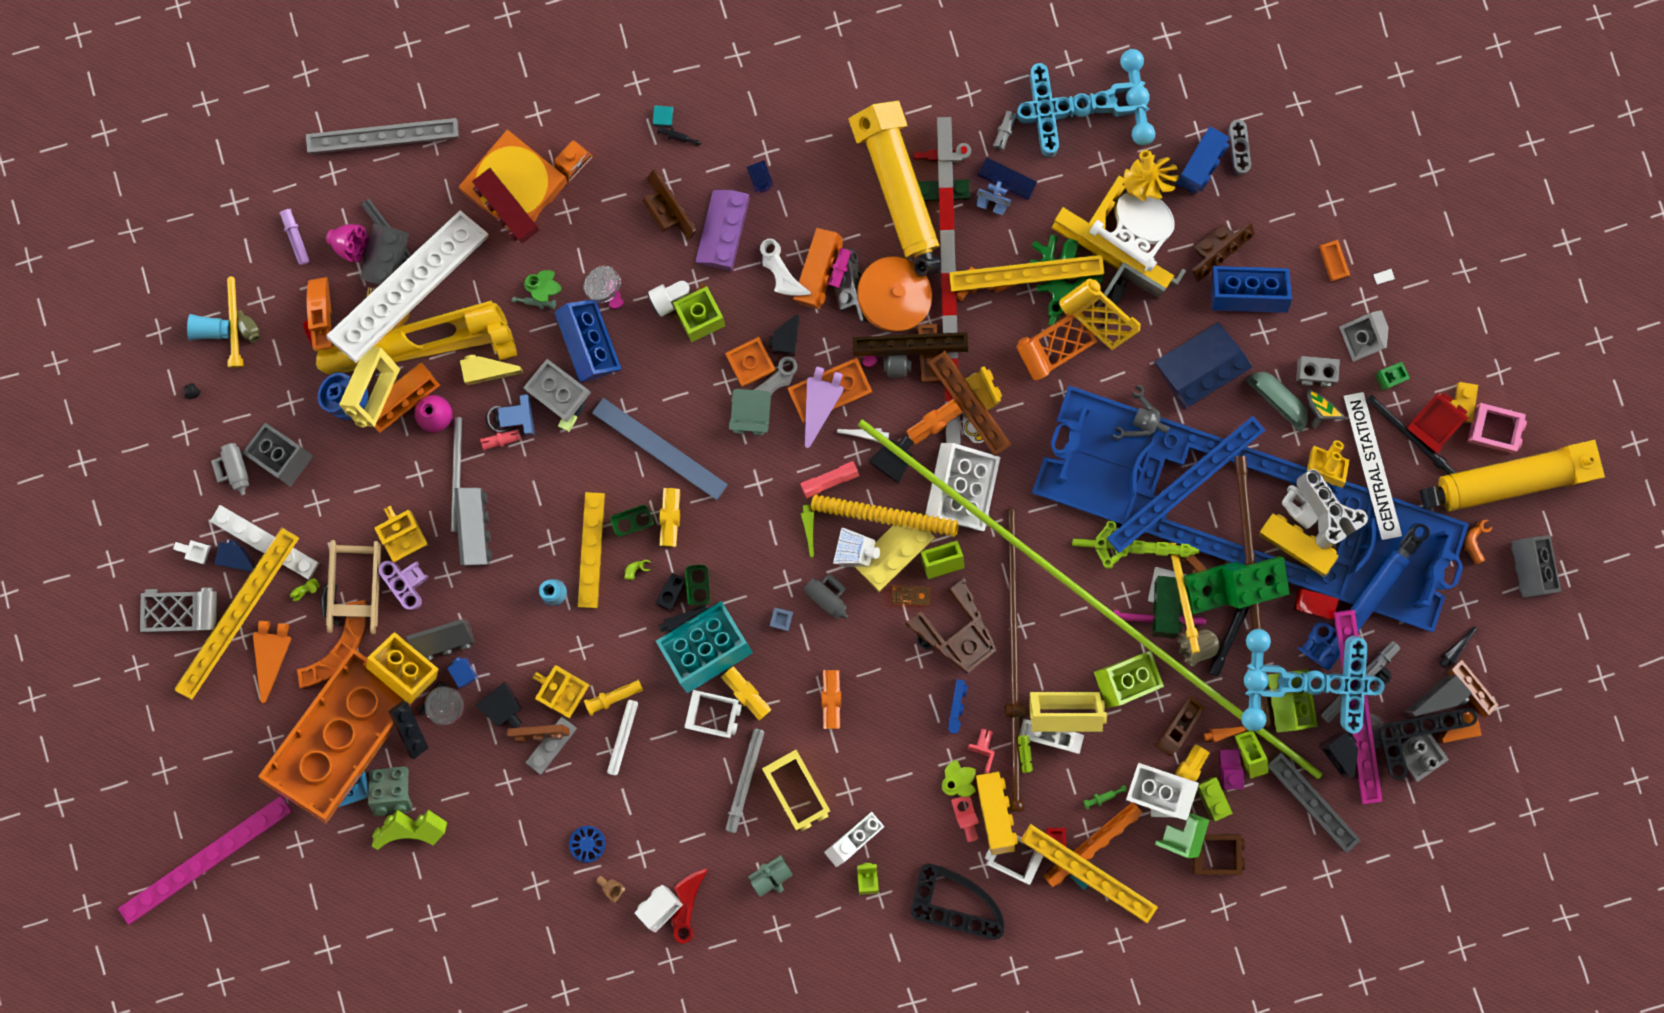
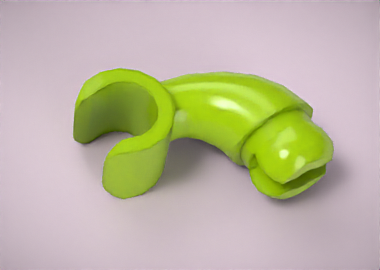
[624,560,651,580]
[290,578,320,602]

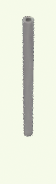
[451,417,462,532]

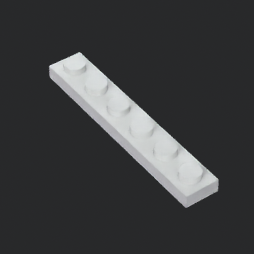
[210,505,320,580]

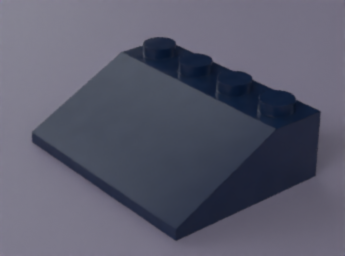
[1154,322,1253,410]

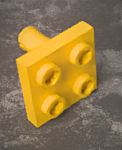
[1307,440,1349,488]

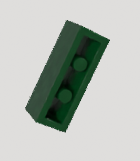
[1152,576,1183,639]

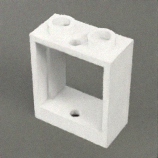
[685,690,742,738]
[985,835,1043,885]

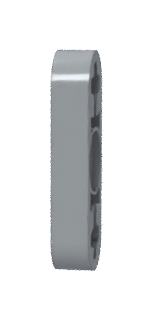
[1228,119,1251,175]

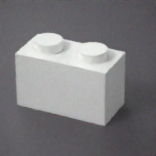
[635,885,683,933]

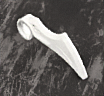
[760,239,811,296]

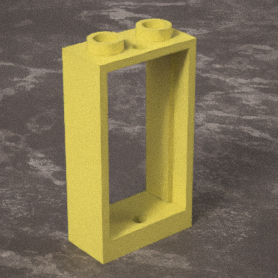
[339,347,400,428]
[1029,692,1107,732]
[762,749,830,831]

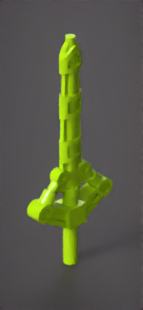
[1072,521,1199,569]

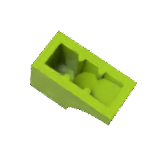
[1235,731,1269,779]

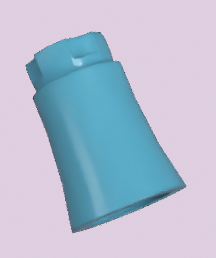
[187,314,230,340]
[539,579,567,606]

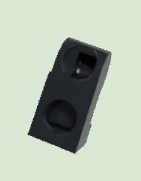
[656,573,686,613]

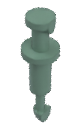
[511,297,556,310]

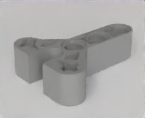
[1296,469,1368,549]

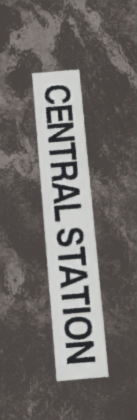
[1344,392,1402,540]

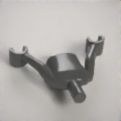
[1112,385,1170,441]

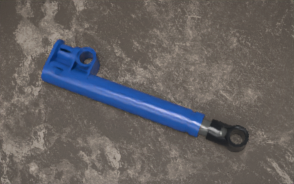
[1298,523,1430,671]

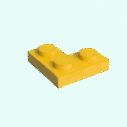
[1451,382,1478,423]

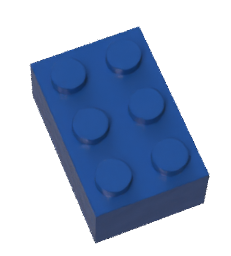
[1176,126,1230,195]

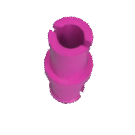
[828,248,852,288]

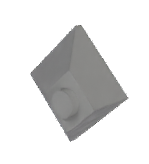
[1339,310,1389,362]

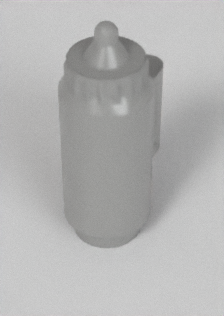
[211,443,249,495]

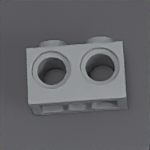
[1296,356,1340,387]

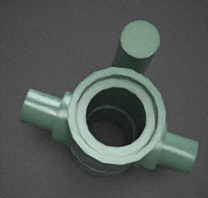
[748,855,793,897]

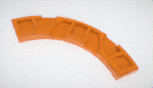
[297,600,367,689]

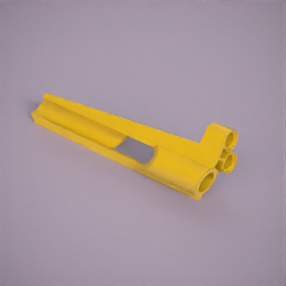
[316,301,517,375]

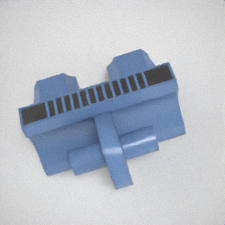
[977,181,1011,215]

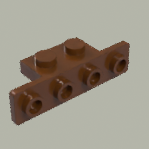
[642,169,696,240]
[1192,222,1255,282]

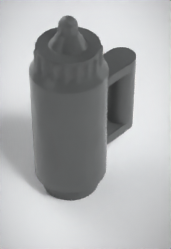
[804,573,848,619]

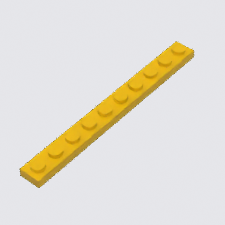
[175,528,299,700]

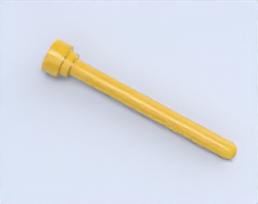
[227,276,244,368]

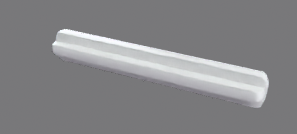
[607,700,638,775]

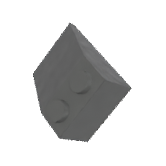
[242,423,313,487]
[1403,675,1472,716]

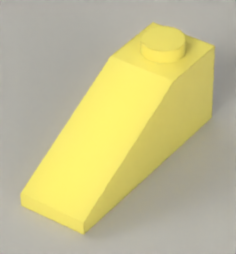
[460,355,523,385]

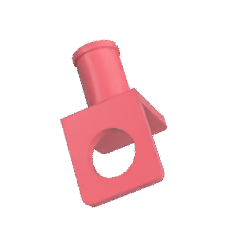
[967,729,995,774]
[951,796,979,842]

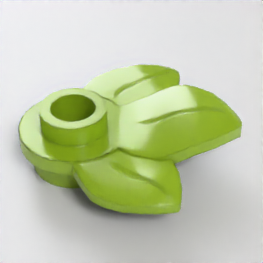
[942,760,976,797]

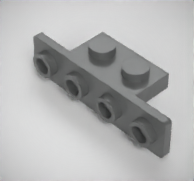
[831,248,870,323]

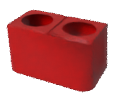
[1293,589,1340,620]

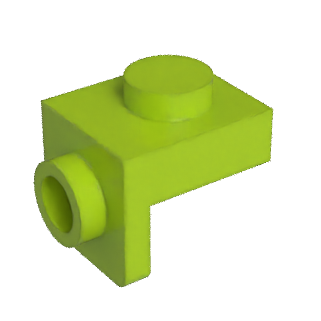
[857,863,879,895]

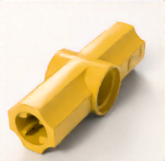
[659,488,680,547]
[721,666,771,721]
[1175,744,1210,782]

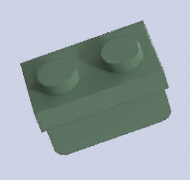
[729,389,771,435]
[368,766,412,816]

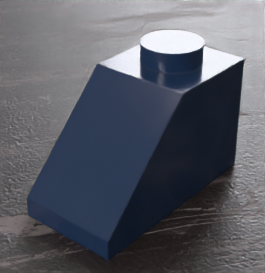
[215,539,256,572]

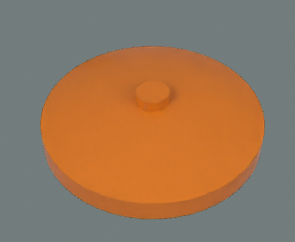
[857,256,932,332]

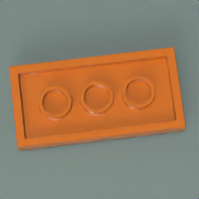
[787,358,873,423]

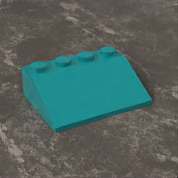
[656,601,753,693]

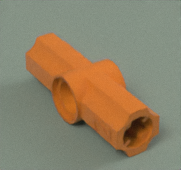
[906,399,963,445]
[822,670,841,729]

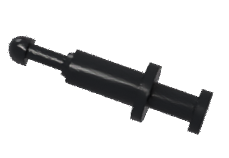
[657,125,701,146]

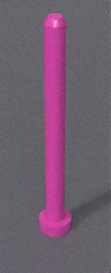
[1113,610,1206,625]

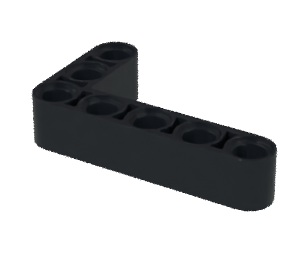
[1379,709,1478,780]

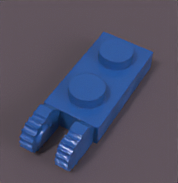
[948,679,968,734]

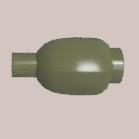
[237,310,260,343]

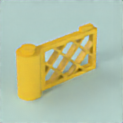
[1059,279,1140,350]

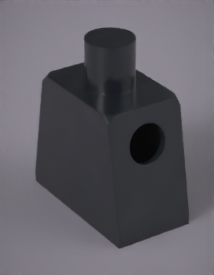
[869,435,913,484]
[475,682,522,728]

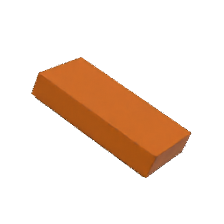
[1319,240,1350,282]

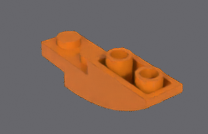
[307,277,334,352]

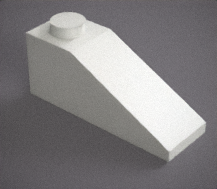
[1019,719,1084,754]

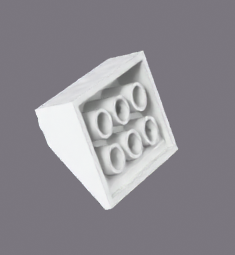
[926,443,1000,531]

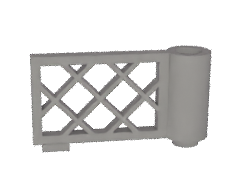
[140,588,217,632]

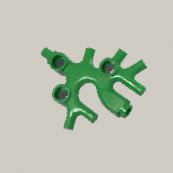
[1030,235,1103,326]

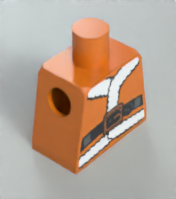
[555,140,593,183]

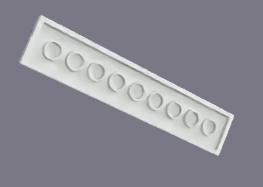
[326,211,488,363]

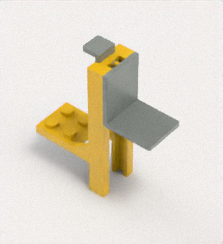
[1051,176,1186,307]

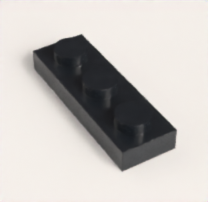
[388,700,429,759]

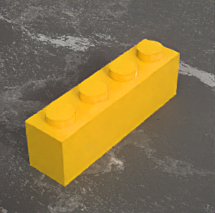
[1259,513,1339,578]
[976,772,1018,856]

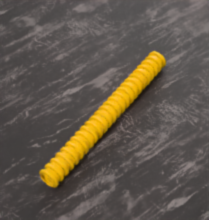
[811,494,959,537]

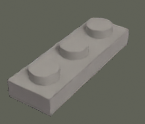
[526,717,578,774]

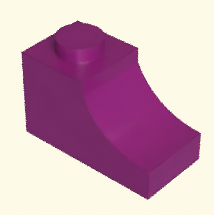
[1219,749,1244,790]

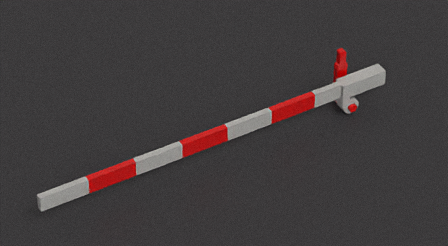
[914,117,971,445]

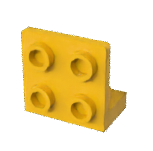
[965,366,1002,410]

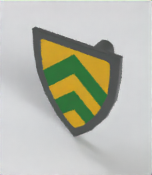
[1307,388,1346,428]

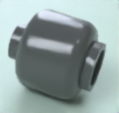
[884,355,911,378]

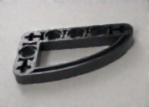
[910,863,1005,940]

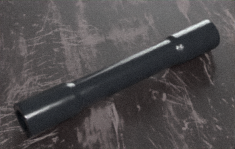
[1208,606,1250,677]

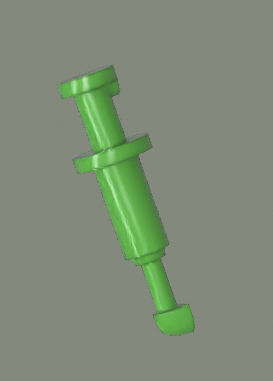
[1083,785,1127,810]

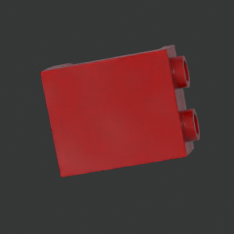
[1407,392,1469,453]

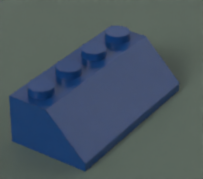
[1211,266,1292,313]
[554,299,621,382]

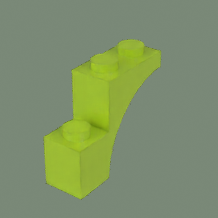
[372,810,447,850]

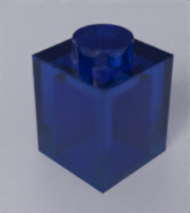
[747,160,773,193]

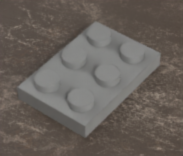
[523,359,591,422]

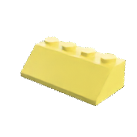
[855,512,935,592]

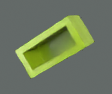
[921,541,964,579]
[1197,777,1233,821]

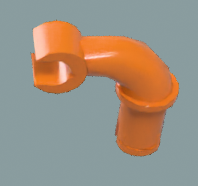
[1464,520,1492,565]

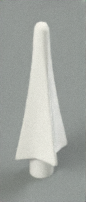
[837,428,889,443]

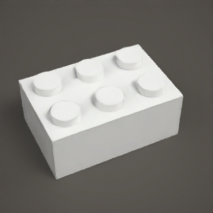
[1126,763,1199,821]

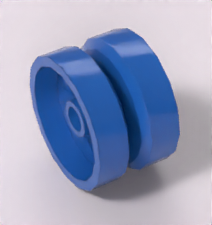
[317,372,369,421]

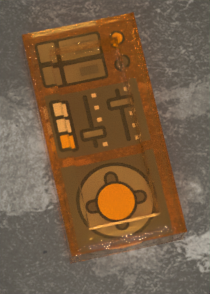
[891,585,931,606]

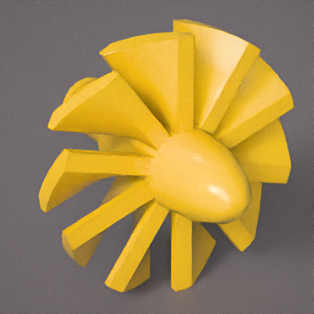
[1124,150,1179,201]

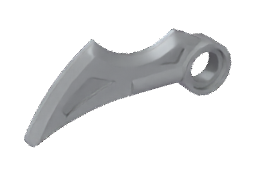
[731,357,797,401]

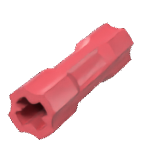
[800,461,859,499]

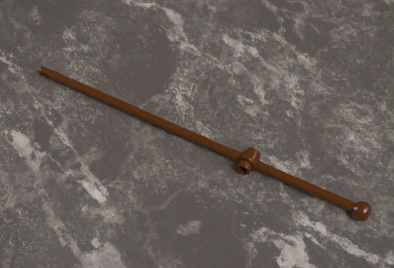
[1004,507,1026,812]

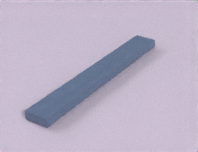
[592,398,728,500]

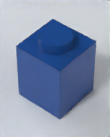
[448,657,478,688]

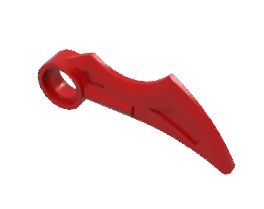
[670,869,708,943]

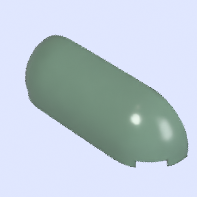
[1245,372,1309,433]

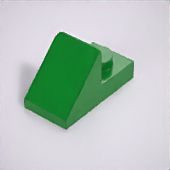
[1374,362,1410,391]

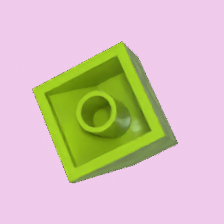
[673,286,725,343]

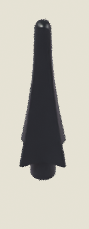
[1102,278,1128,328]
[658,605,708,632]
[1439,627,1477,668]

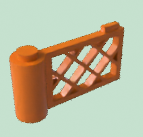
[1016,312,1097,381]

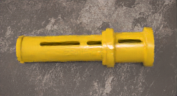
[584,679,643,716]

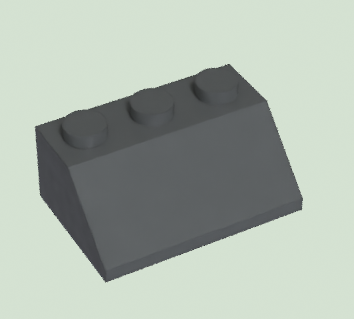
[360,223,409,285]
[1511,535,1562,598]
[406,619,475,661]

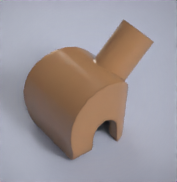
[596,876,625,903]

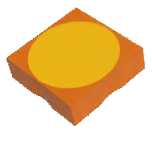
[459,129,568,231]

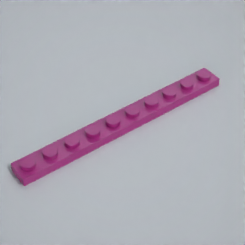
[1334,610,1382,804]
[118,796,293,925]

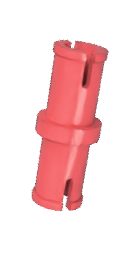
[480,429,521,450]

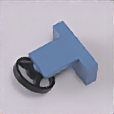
[486,395,535,436]

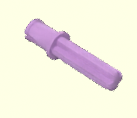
[279,209,309,265]

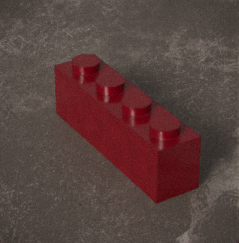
[472,168,540,244]

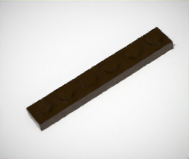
[853,332,968,357]

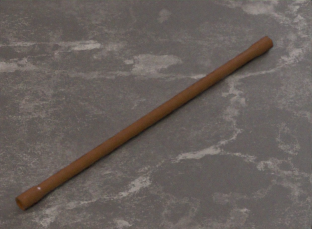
[1234,456,1272,726]

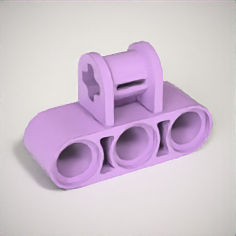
[379,561,429,610]

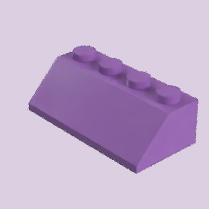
[695,190,750,272]

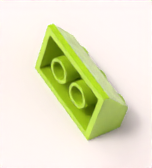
[1268,669,1318,732]

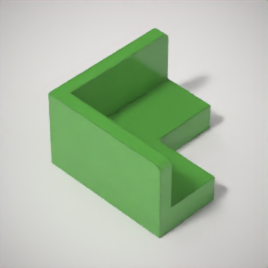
[1155,813,1209,858]

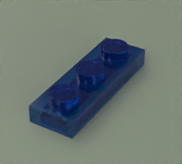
[978,157,1037,200]

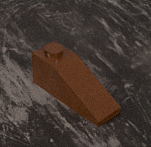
[1155,696,1205,756]

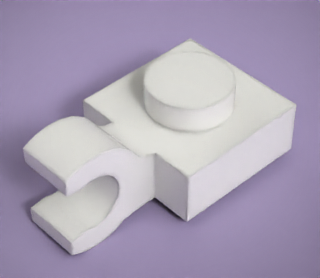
[173,540,211,564]

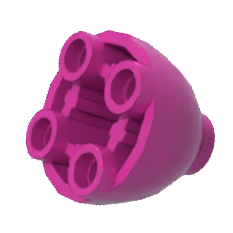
[326,224,370,263]
[414,395,453,433]

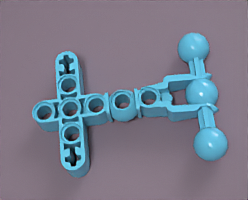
[1017,49,1155,158]
[1241,629,1384,734]

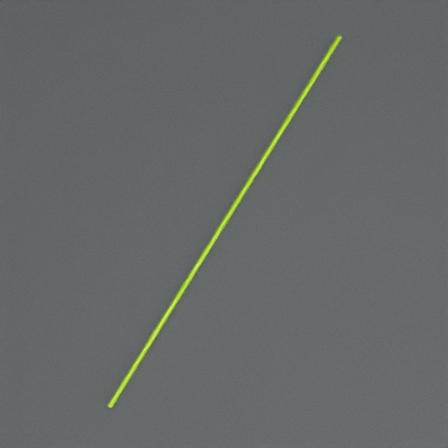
[858,419,1323,779]

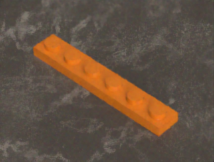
[1043,802,1143,887]

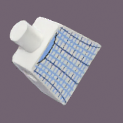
[833,528,880,567]

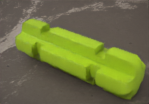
[1018,735,1033,773]

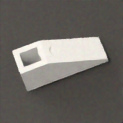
[824,812,884,867]

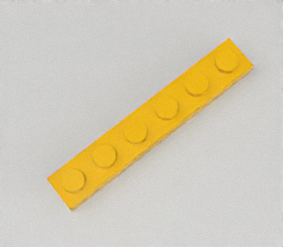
[578,492,605,608]

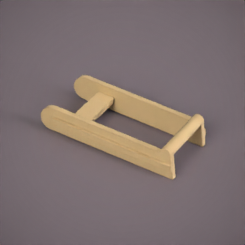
[326,540,381,634]

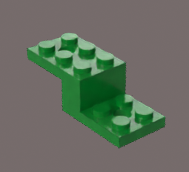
[1184,556,1289,614]

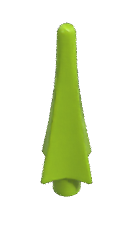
[801,505,814,558]

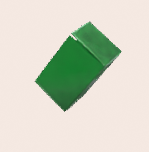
[610,505,654,538]
[685,564,711,605]

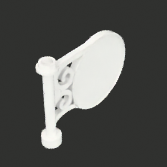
[1089,193,1175,272]

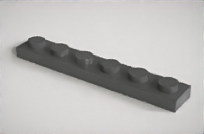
[1268,753,1361,853]

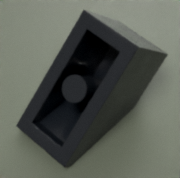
[769,315,799,356]

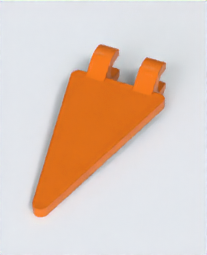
[253,621,292,703]

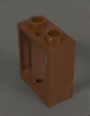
[1192,834,1245,875]

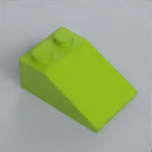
[1094,651,1164,708]

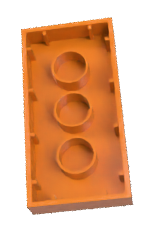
[258,648,414,824]

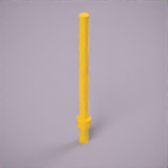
[1170,543,1200,654]

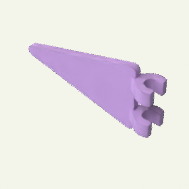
[805,367,844,448]

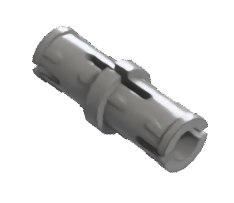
[993,111,1017,151]

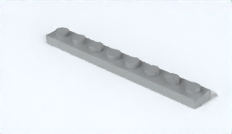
[306,118,459,154]

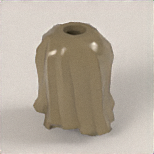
[1177,629,1219,667]

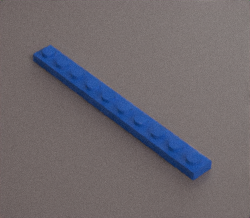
[1106,416,1265,553]

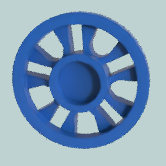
[569,826,606,863]

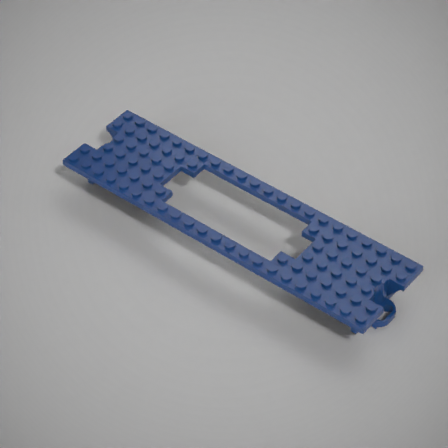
[1031,385,1469,633]

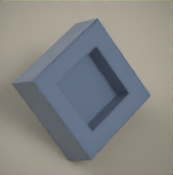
[770,608,793,631]

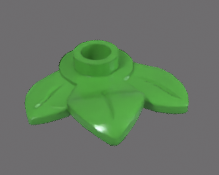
[524,270,562,303]

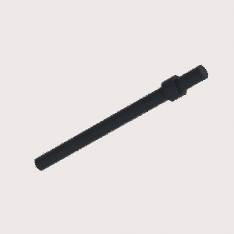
[1366,394,1457,475]

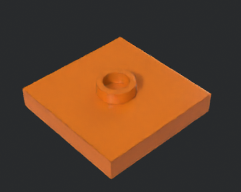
[725,337,776,388]

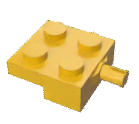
[374,506,429,563]
[533,665,590,718]

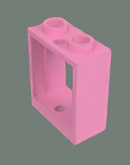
[1467,403,1527,454]

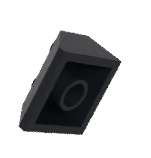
[1319,732,1358,778]

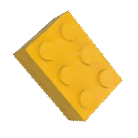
[366,632,438,704]

